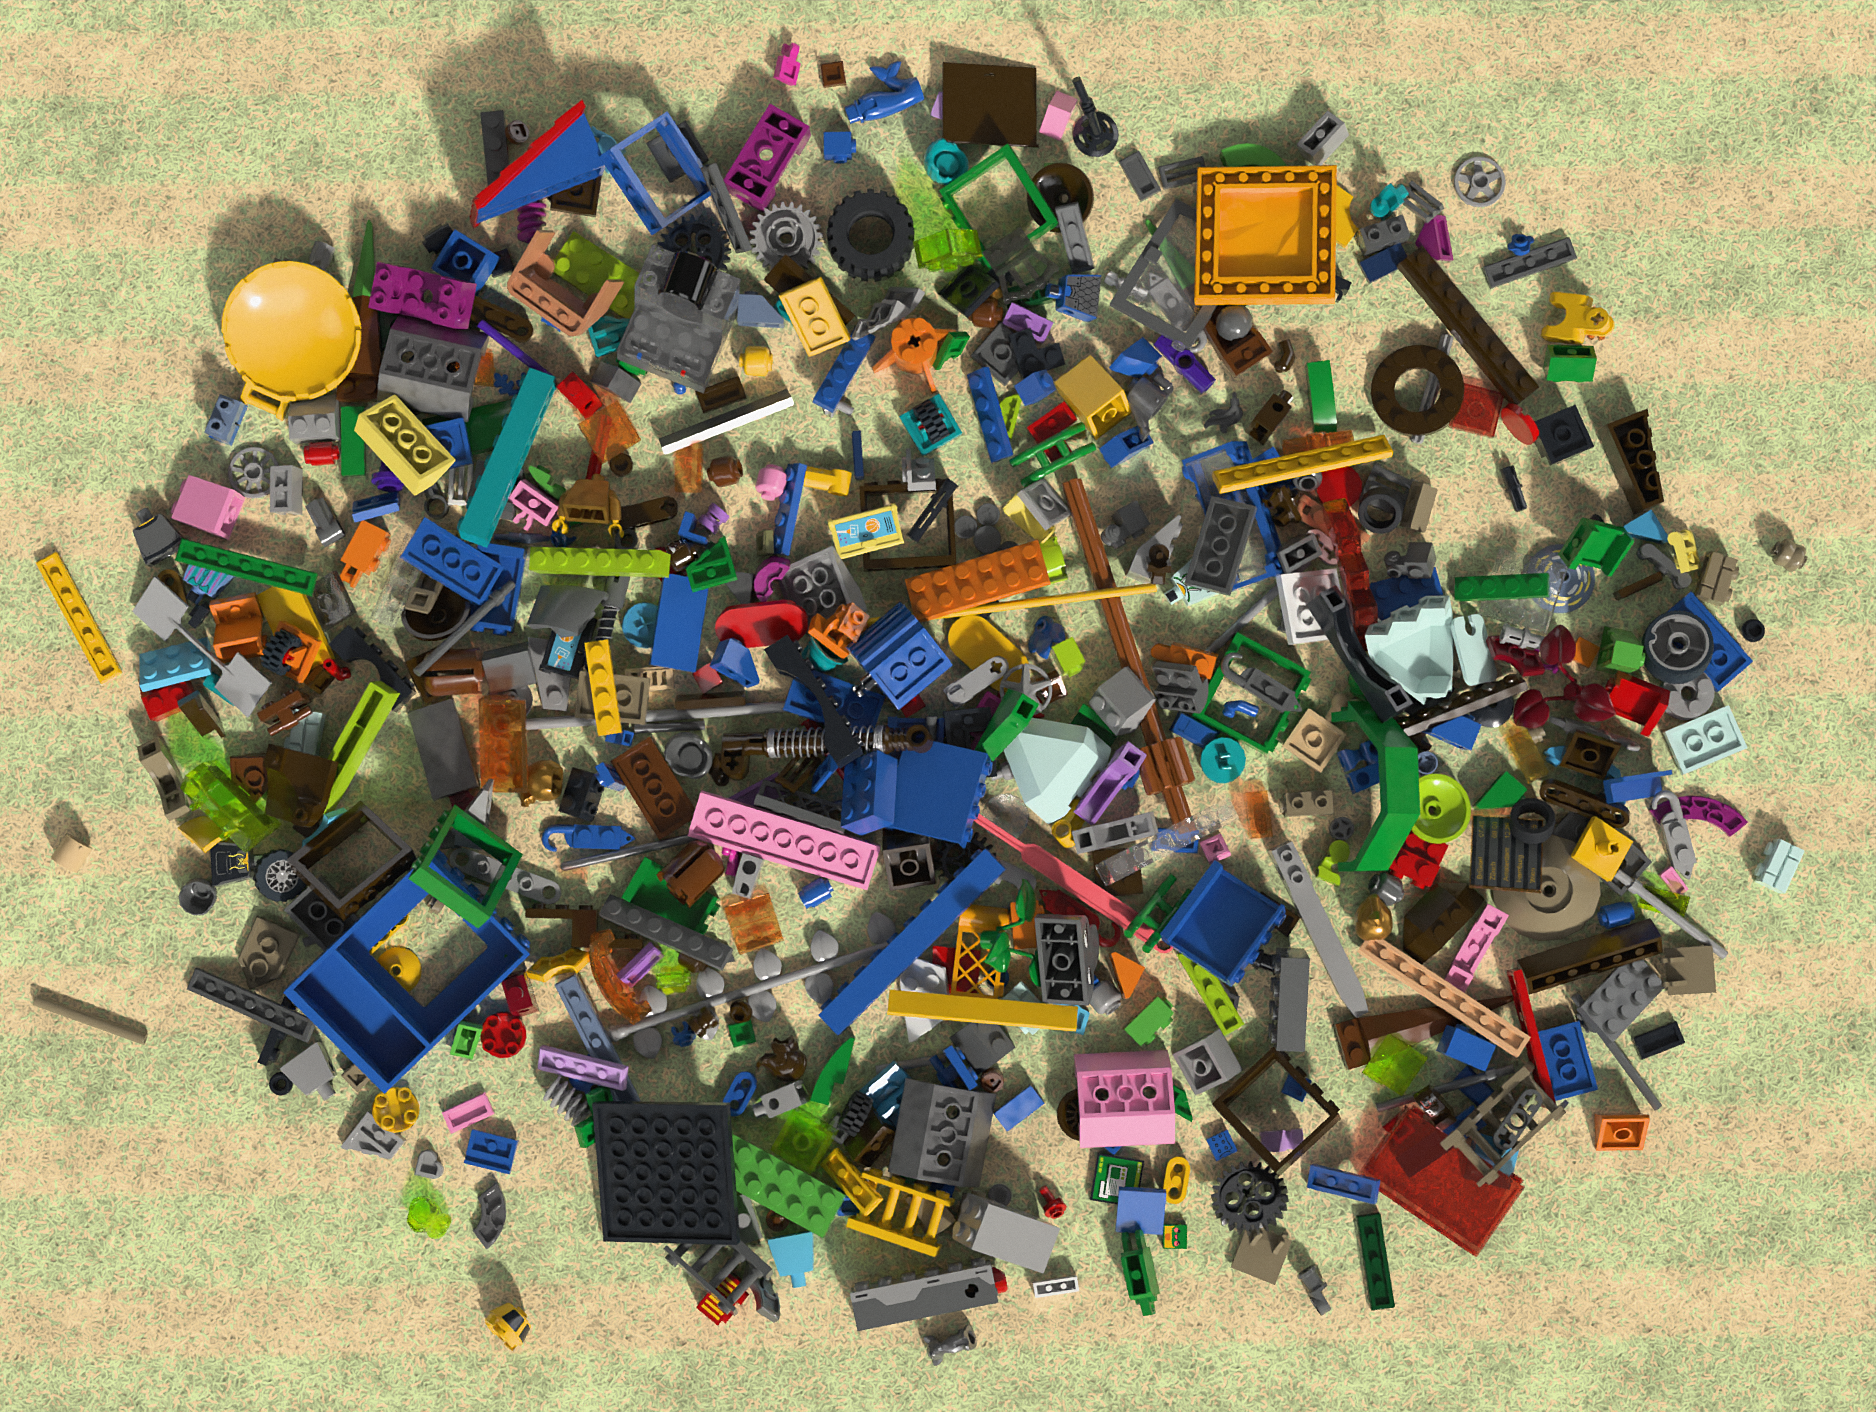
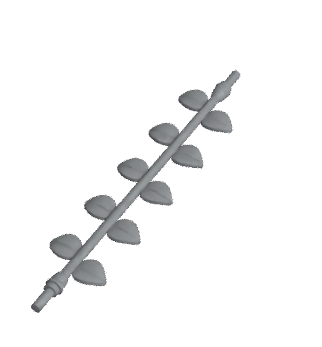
[584,912,944,1059]

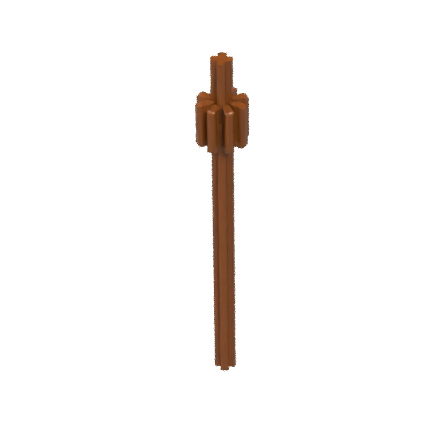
[1061,478,1196,836]

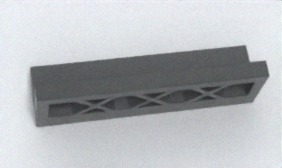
[754,779,845,835]

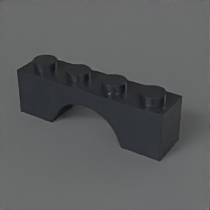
[328,625,416,712]

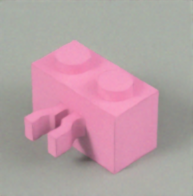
[508,479,559,531]

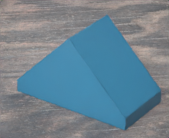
[1623,509,1668,545]

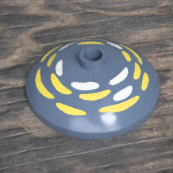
[1525,544,1595,613]

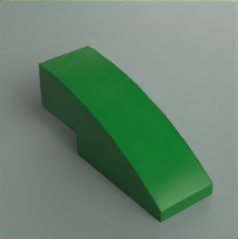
[1305,360,1337,436]
[810,1037,855,1105]

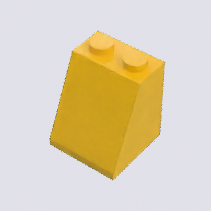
[1054,355,1132,440]

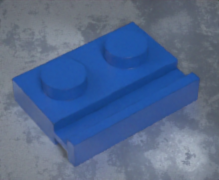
[352,492,401,522]
[464,1129,519,1174]

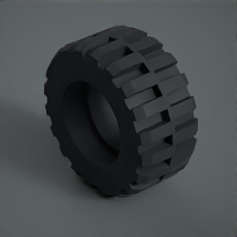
[827,189,915,282]

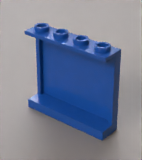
[884,737,993,848]
[1160,860,1286,987]

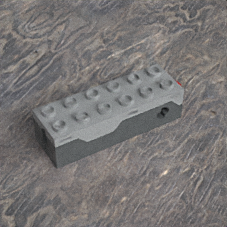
[850,1257,1008,1331]

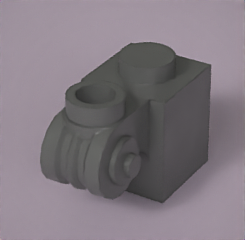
[1101,500,1150,550]
[1384,542,1436,579]

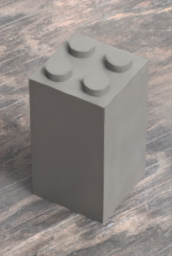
[952,1193,1060,1274]

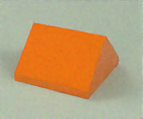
[1108,952,1145,999]
[1594,1113,1650,1151]

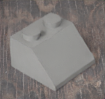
[288,394,341,444]
[1088,667,1156,736]
[1172,1029,1243,1096]

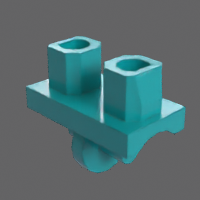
[1369,183,1409,221]

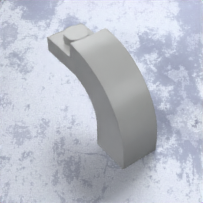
[1072,811,1159,854]

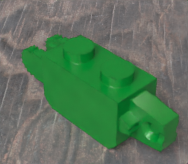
[1121,1229,1160,1316]

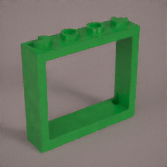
[939,144,1059,269]
[1191,632,1312,755]
[408,805,523,928]

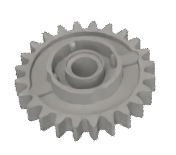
[750,202,823,270]

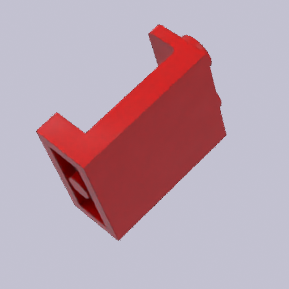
[1605,670,1670,737]

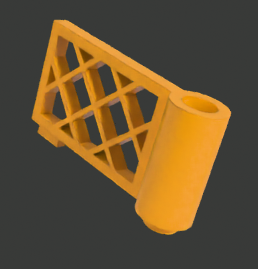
[951,904,1011,999]

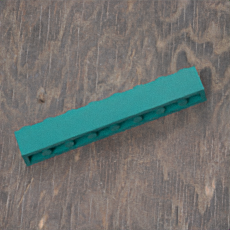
[457,368,557,548]

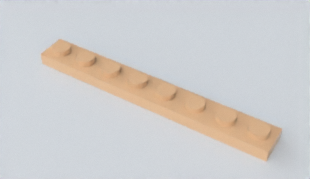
[1357,939,1531,1058]

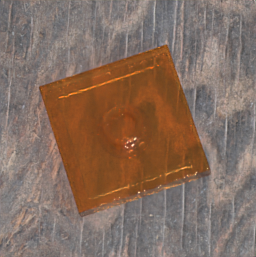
[577,401,641,464]

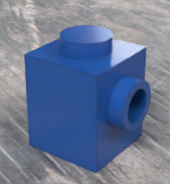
[824,132,856,164]
[1014,369,1057,406]

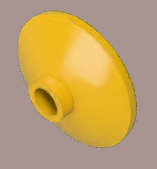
[377,947,422,992]

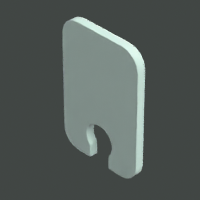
[1451,614,1497,686]

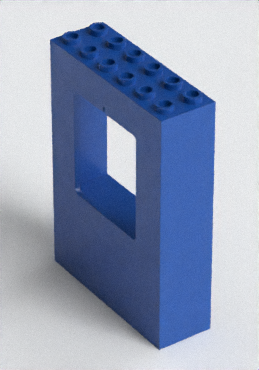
[283,849,531,1094]

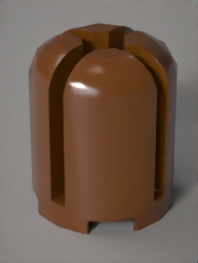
[423,647,483,696]
[656,840,724,908]

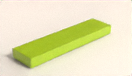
[1176,953,1245,1036]

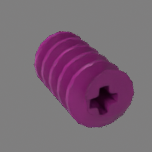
[517,197,547,244]

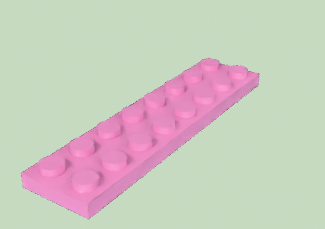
[687,790,881,890]

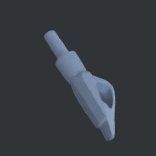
[494,532,550,544]

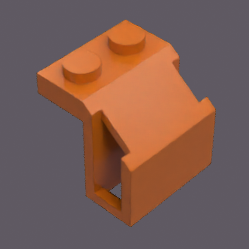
[209,592,267,663]

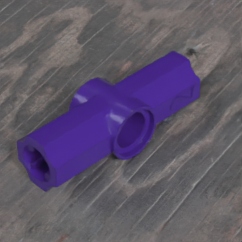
[1153,335,1216,394]

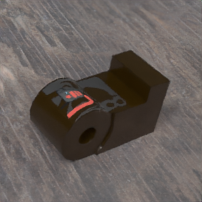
[1413,1084,1457,1132]

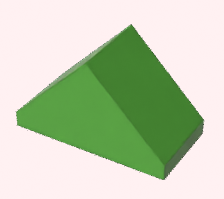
[450,1019,483,1060]

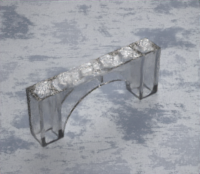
[1095,797,1239,886]

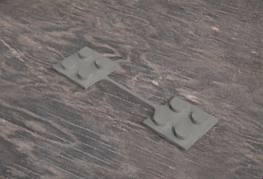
[132,576,272,717]

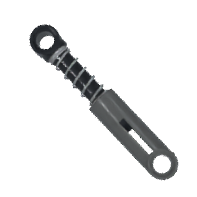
[584,529,640,672]

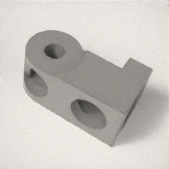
[732,853,765,899]
[994,859,1036,890]

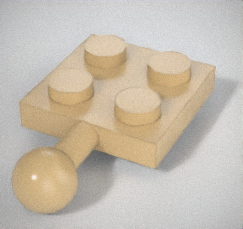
[1281,693,1350,773]

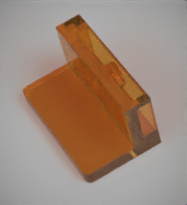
[674,443,704,493]
[1243,790,1273,840]

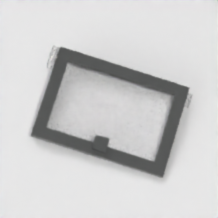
[1110,199,1218,352]

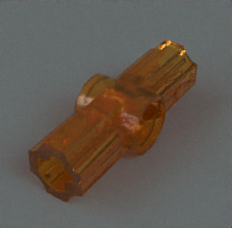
[1282,430,1354,456]

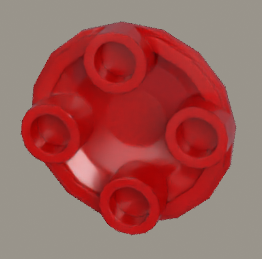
[480,1012,527,1058]

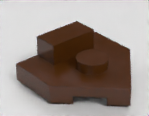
[230,753,268,802]

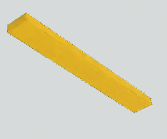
[1211,435,1393,494]
[887,989,1078,1032]

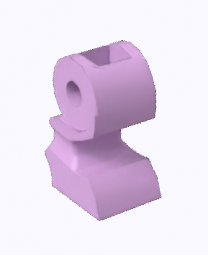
[1259,1128,1304,1153]

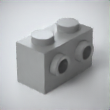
[1297,111,1349,165]

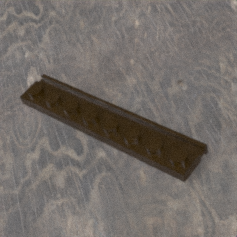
[1396,246,1539,405]

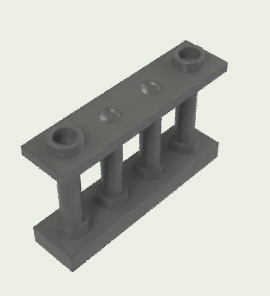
[663,1240,774,1316]

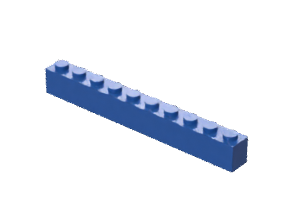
[818,849,1007,1035]

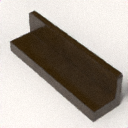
[764,254,856,326]

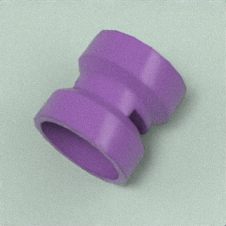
[698,502,730,535]

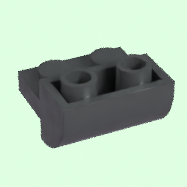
[1152,661,1208,714]

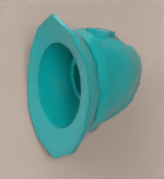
[801,634,849,673]

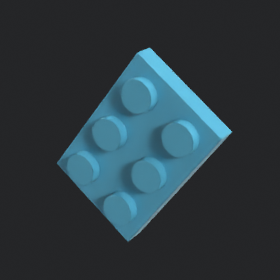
[139,637,211,692]

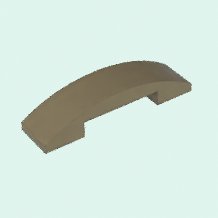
[405,528,458,614]

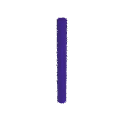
[477,319,554,376]

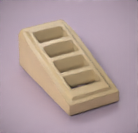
[625,667,675,692]

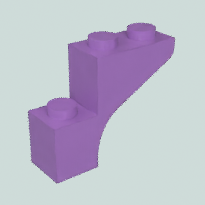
[1074,741,1147,825]

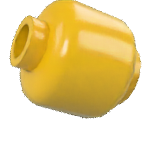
[739,346,773,376]

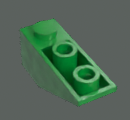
[975,689,1039,761]

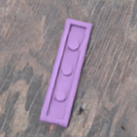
[538,1045,629,1091]

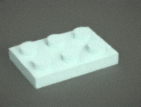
[1663,705,1747,775]

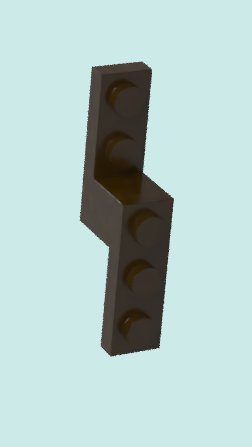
[525,904,644,949]

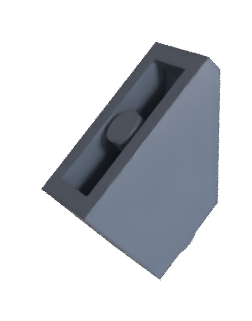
[737,291,785,328]

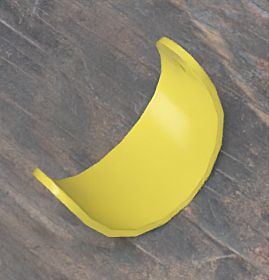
[1002,492,1056,544]

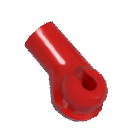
[323,658,351,681]

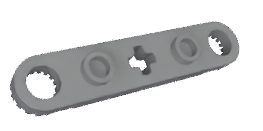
[450,848,561,904]

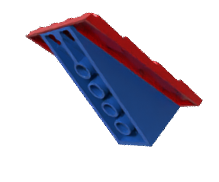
[469,99,606,230]

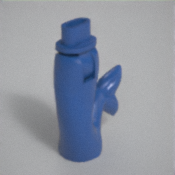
[844,61,924,124]

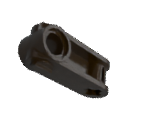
[611,496,678,534]

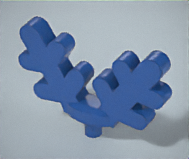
[494,372,526,396]

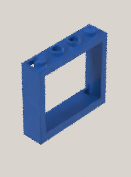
[599,111,711,235]

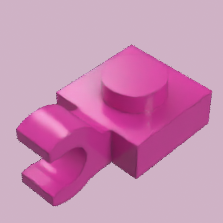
[773,42,801,86]

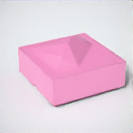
[1199,833,1231,865]

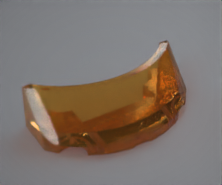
[589,929,652,1025]

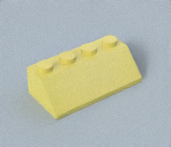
[354,394,455,496]

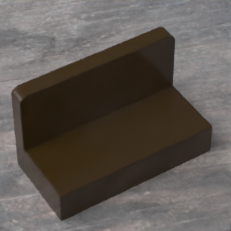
[177,690,226,738]
[843,1109,896,1168]

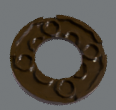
[1371,345,1464,437]

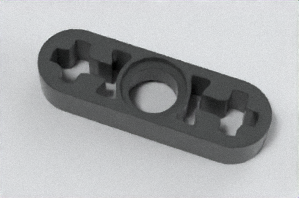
[1492,1089,1542,1150]

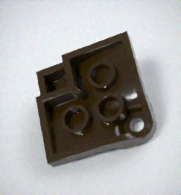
[263,744,339,828]

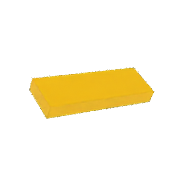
[820,1148,883,1216]

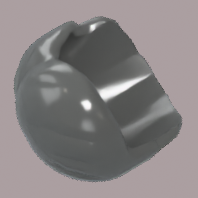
[664,732,713,779]

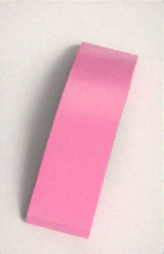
[1444,903,1509,993]

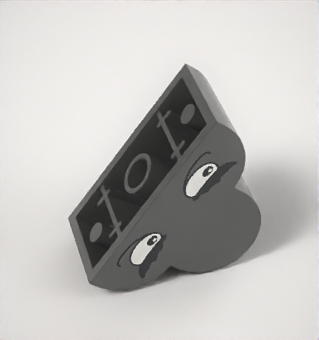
[1034,914,1099,1006]

